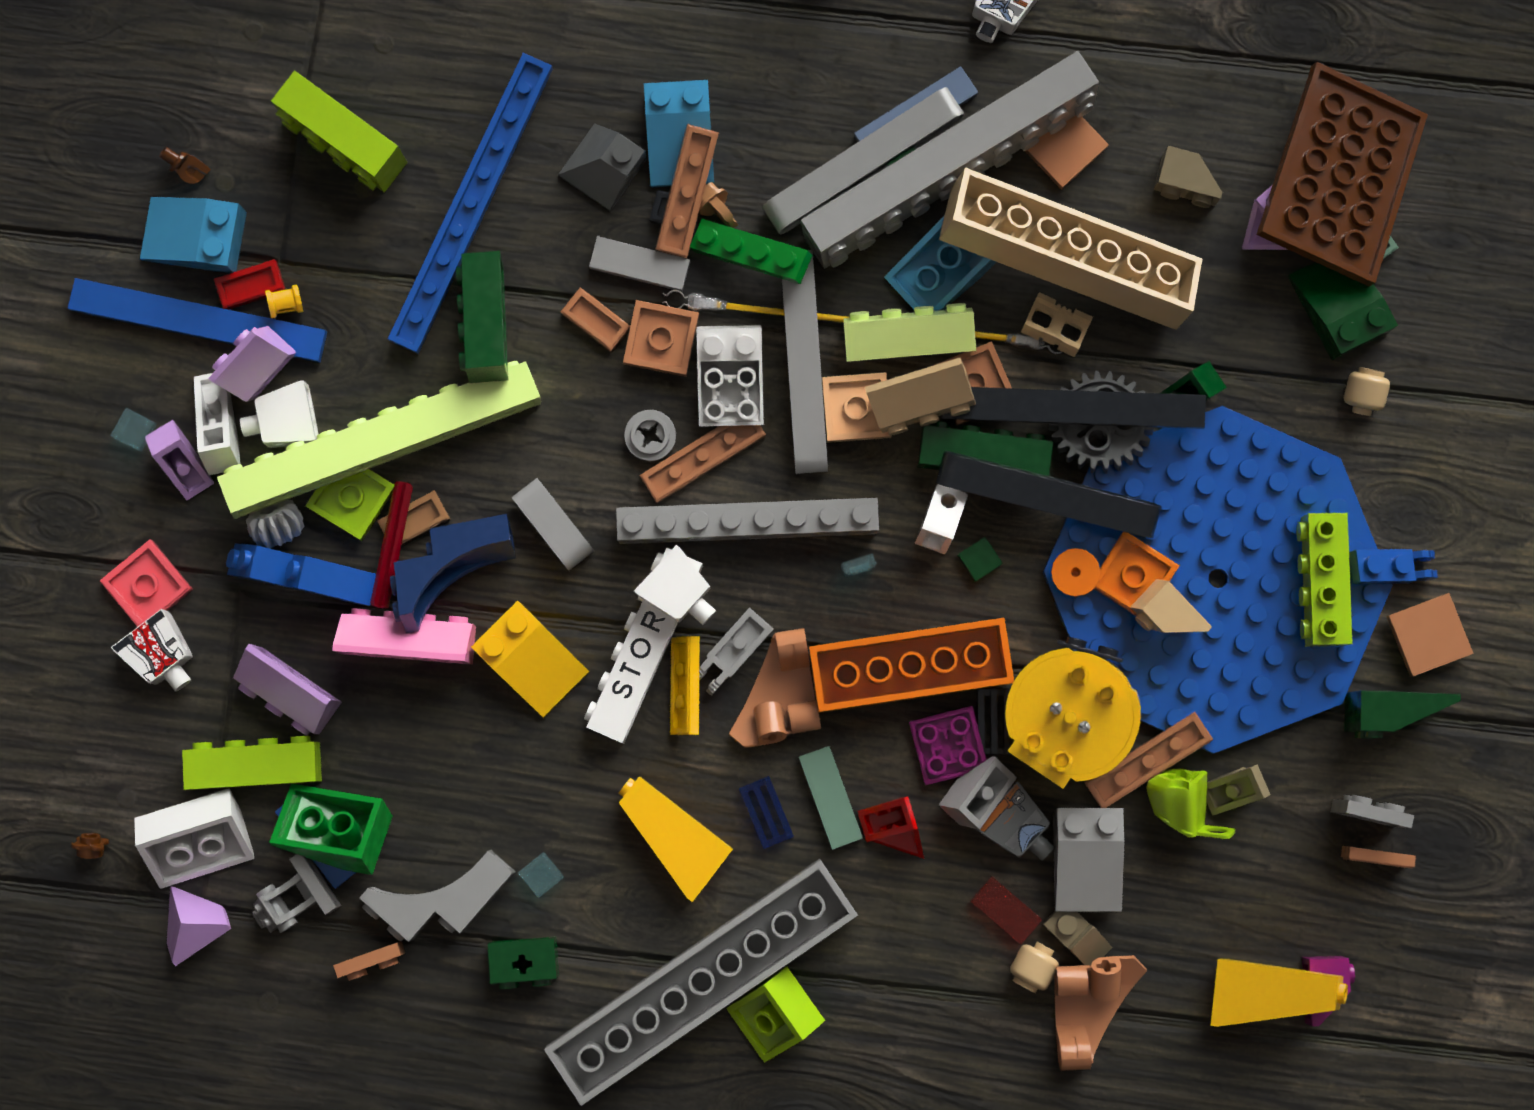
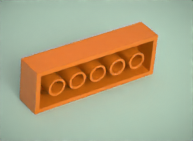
[808,618,1014,713]

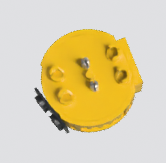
[1005,636,1141,789]

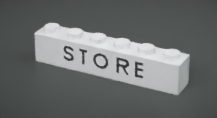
[584,548,703,744]

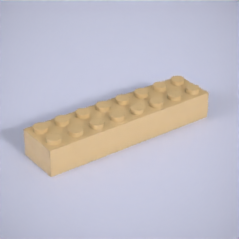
[939,168,1202,330]

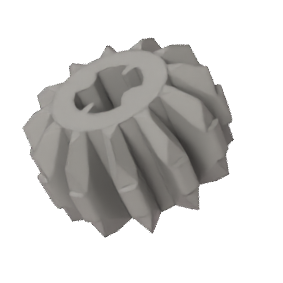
[246,500,305,549]

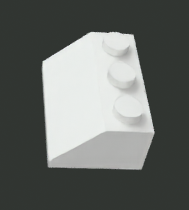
[135,788,254,889]

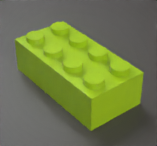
[271,70,407,193]

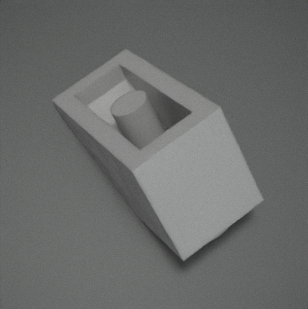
[939,757,1017,830]

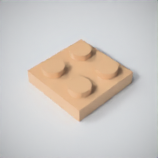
[822,372,892,443]

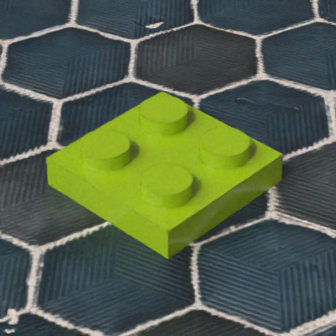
[306,469,394,541]

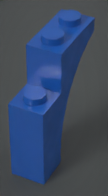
[226,543,376,606]

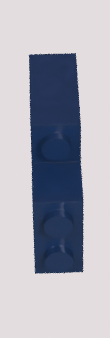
[390,514,516,634]

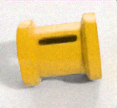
[265,285,303,319]

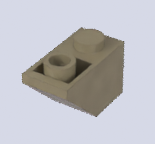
[1153,146,1222,208]

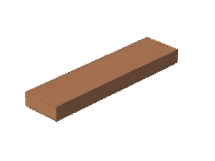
[655,124,719,258]
[639,425,766,503]
[1084,711,1213,808]

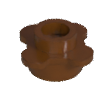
[71,833,109,859]

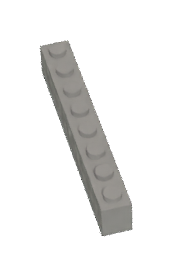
[616,498,879,544]

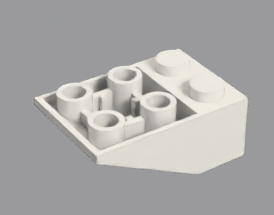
[696,325,764,426]

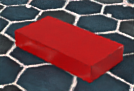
[214,259,286,310]

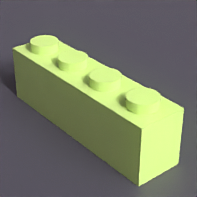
[843,303,976,362]

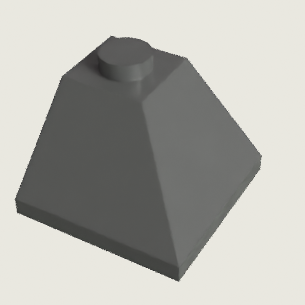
[558,124,647,212]

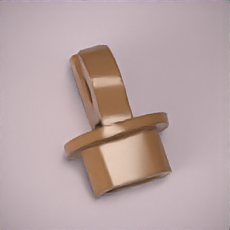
[699,182,738,228]

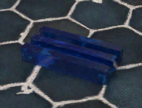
[739,776,794,849]

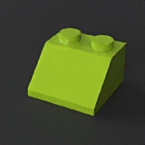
[726,966,825,1063]

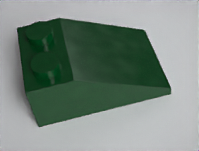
[1288,262,1398,361]
[1344,690,1461,739]

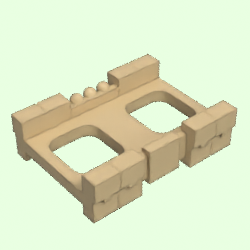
[1021,292,1093,357]

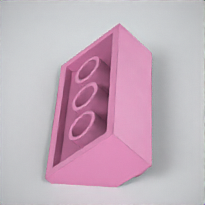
[332,608,476,665]

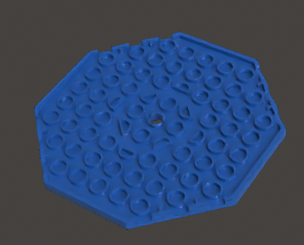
[1042,406,1393,753]

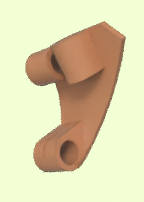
[729,628,821,748]
[1054,955,1147,1071]

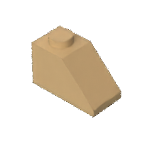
[1130,579,1212,633]

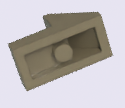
[1206,764,1271,816]
[1042,911,1113,965]

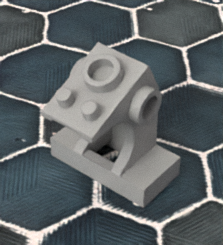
[252,854,342,933]

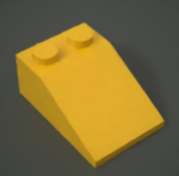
[471,601,590,718]

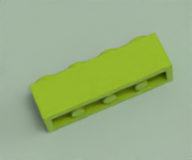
[182,736,322,790]

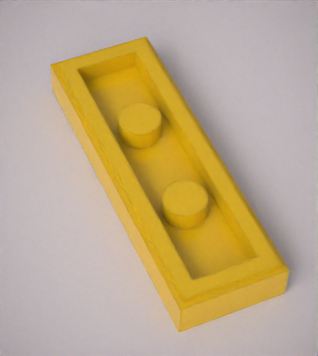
[670,636,700,735]

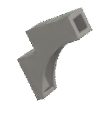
[359,850,516,942]

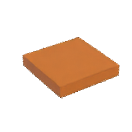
[1094,532,1180,616]

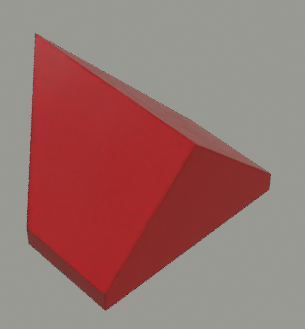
[857,796,924,859]

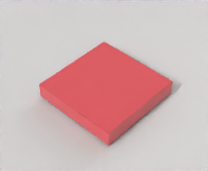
[100,539,193,627]

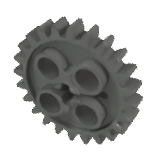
[1049,371,1154,474]

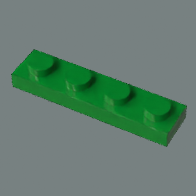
[690,219,813,284]

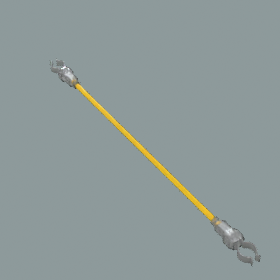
[662,290,1063,354]

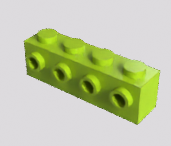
[1296,513,1352,647]

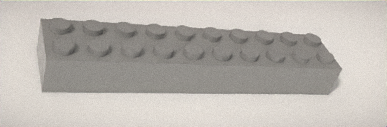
[801,51,1099,269]
[544,859,858,1106]

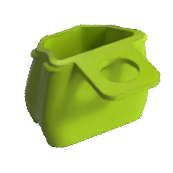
[1146,769,1235,839]

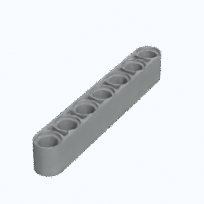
[762,87,965,235]
[782,250,828,474]

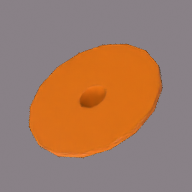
[1051,548,1101,597]

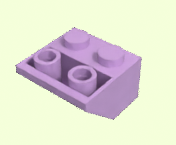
[209,326,297,402]

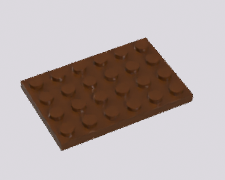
[1256,62,1428,287]

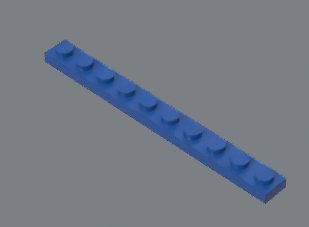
[388,53,553,354]

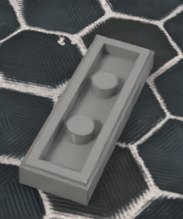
[589,236,690,292]

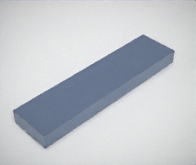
[854,66,978,142]

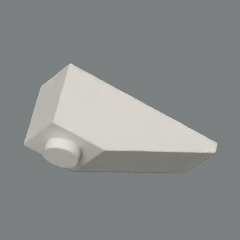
[194,373,240,475]

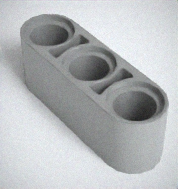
[511,478,594,570]

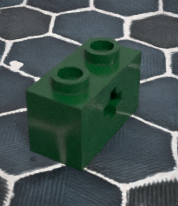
[488,936,559,989]

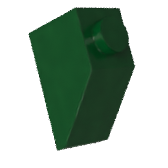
[1160,361,1227,402]

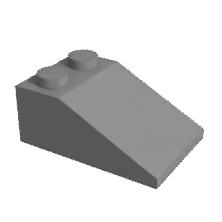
[1052,808,1124,912]

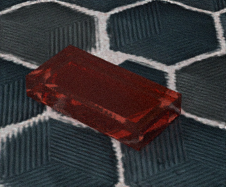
[970,876,1042,944]

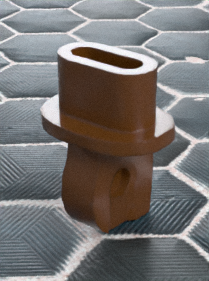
[159,146,211,184]

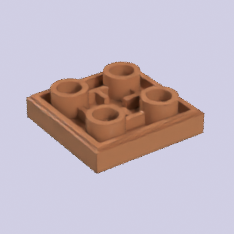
[1386,593,1474,677]

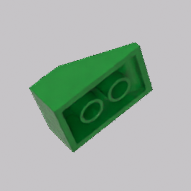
[269,783,393,875]

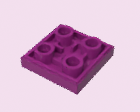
[909,706,987,785]

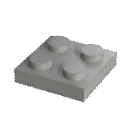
[1330,795,1414,828]

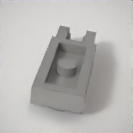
[699,607,774,696]

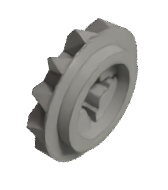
[624,410,676,462]

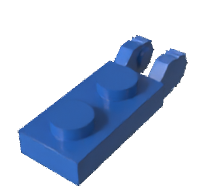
[1349,549,1438,584]

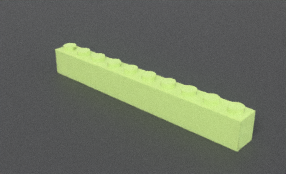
[217,361,541,519]

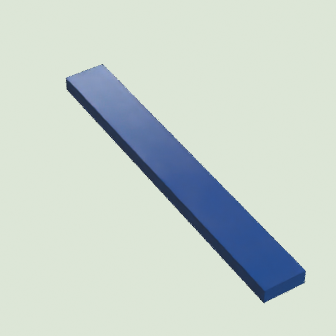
[68,278,327,363]

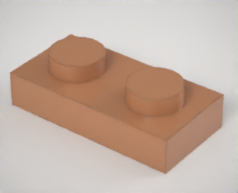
[333,941,405,981]

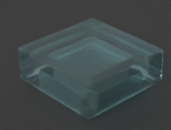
[110,408,157,452]
[841,553,876,578]
[518,852,564,898]

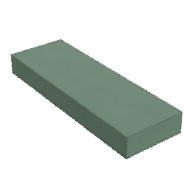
[799,746,863,850]

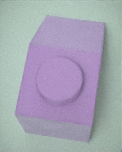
[145,420,214,500]

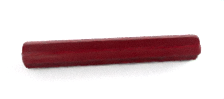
[370,481,413,609]

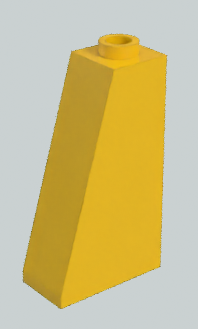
[619,777,733,902]
[1210,958,1348,1027]

